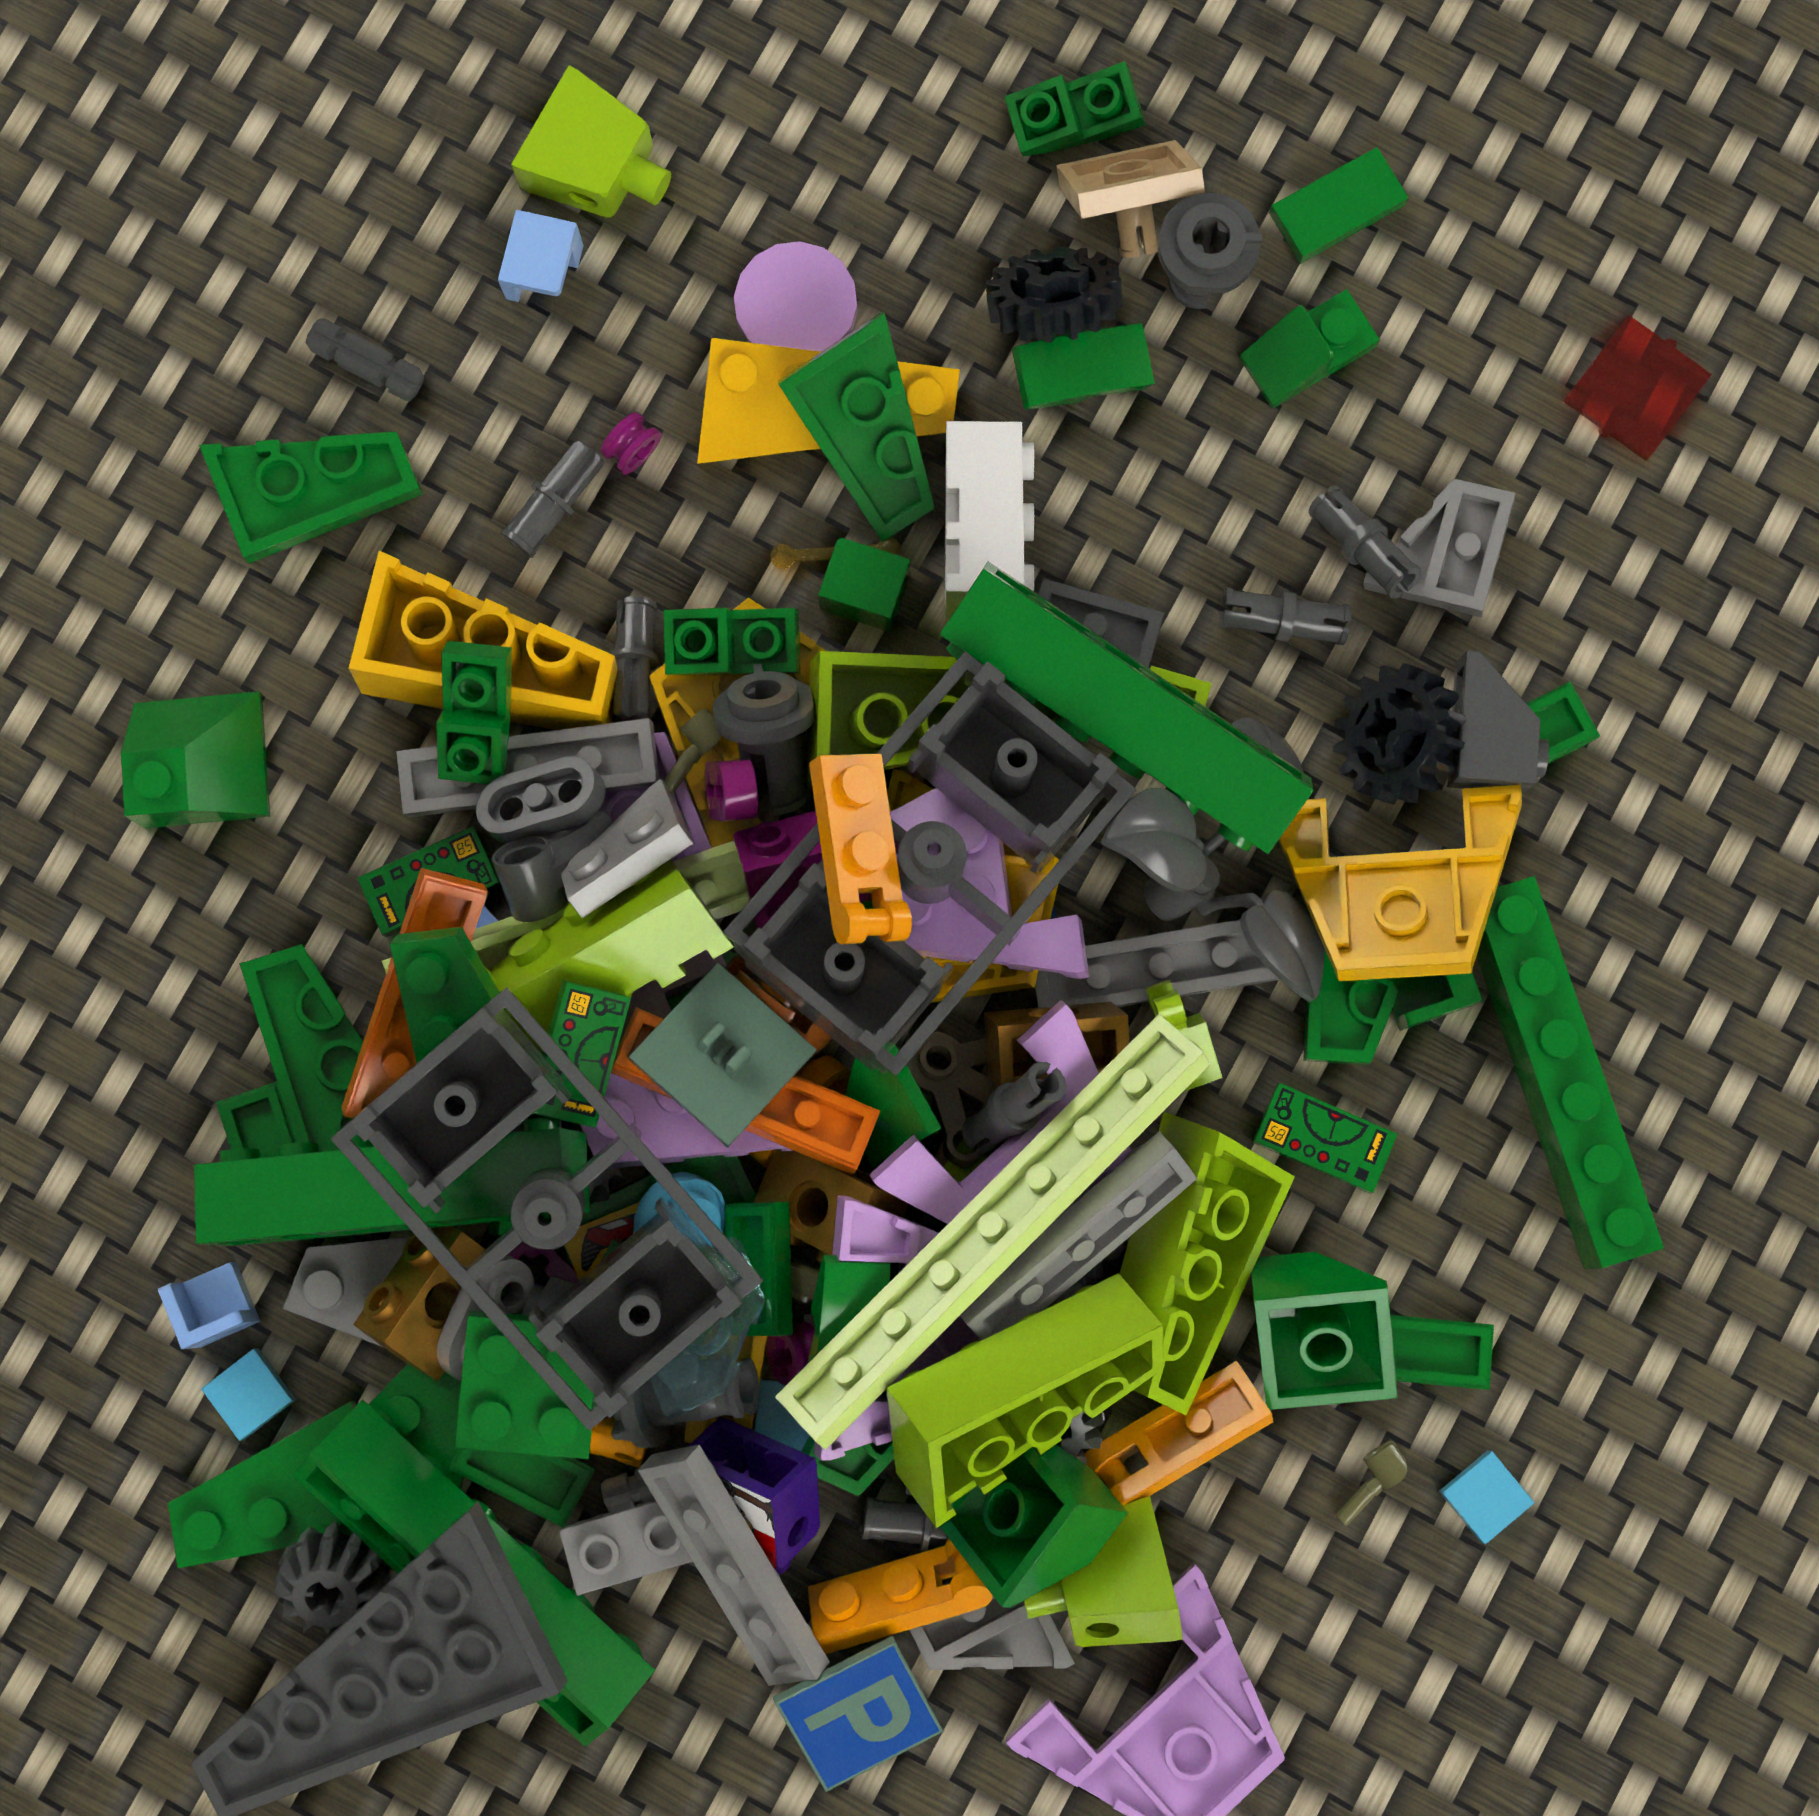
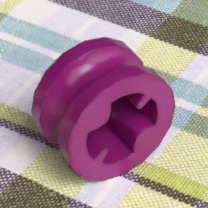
[600,412,662,475]
[766,1321,815,1386]

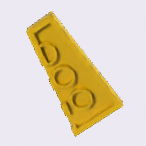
[697,338,960,464]

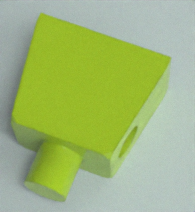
[511,65,671,218]
[1024,1496,1183,1647]

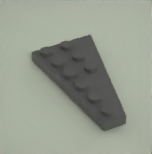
[191,1501,568,1816]

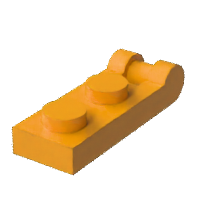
[809,754,912,944]
[1085,1361,1273,1506]
[808,1539,993,1654]

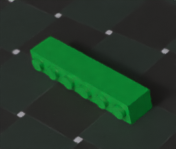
[939,561,1314,854]
[1476,876,1664,1269]
[194,1118,590,1246]
[292,1399,655,1747]

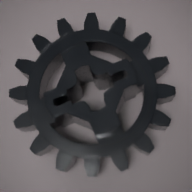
[985,246,1123,343]
[1333,663,1466,805]

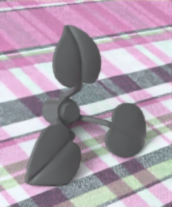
[1101,718,1325,1003]

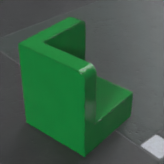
[818,538,910,632]
[1392,973,1483,1031]

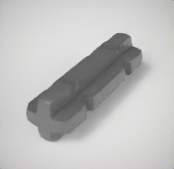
[306,318,424,401]

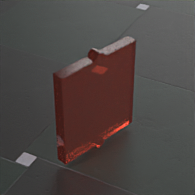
[1563,315,1712,461]

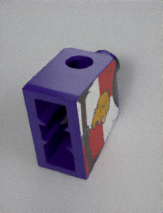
[687,1416,820,1575]

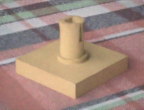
[1056,140,1205,258]

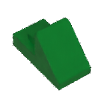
[1239,289,1380,409]

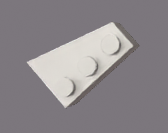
[945,421,1034,621]

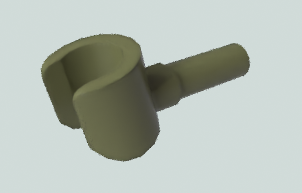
[663,709,722,794]
[1335,1440,1407,1526]

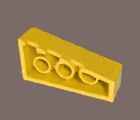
[349,550,618,730]

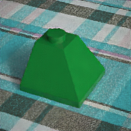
[121,691,270,828]
[845,1045,941,1171]
[1251,1251,1398,1410]
[940,1445,1128,1608]

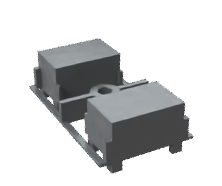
[723,651,1136,1076]
[330,987,763,1431]

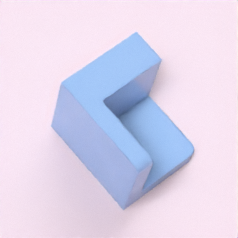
[498,210,584,302]
[158,1262,261,1349]

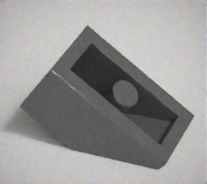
[1447,650,1549,794]

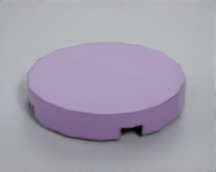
[734,241,858,352]

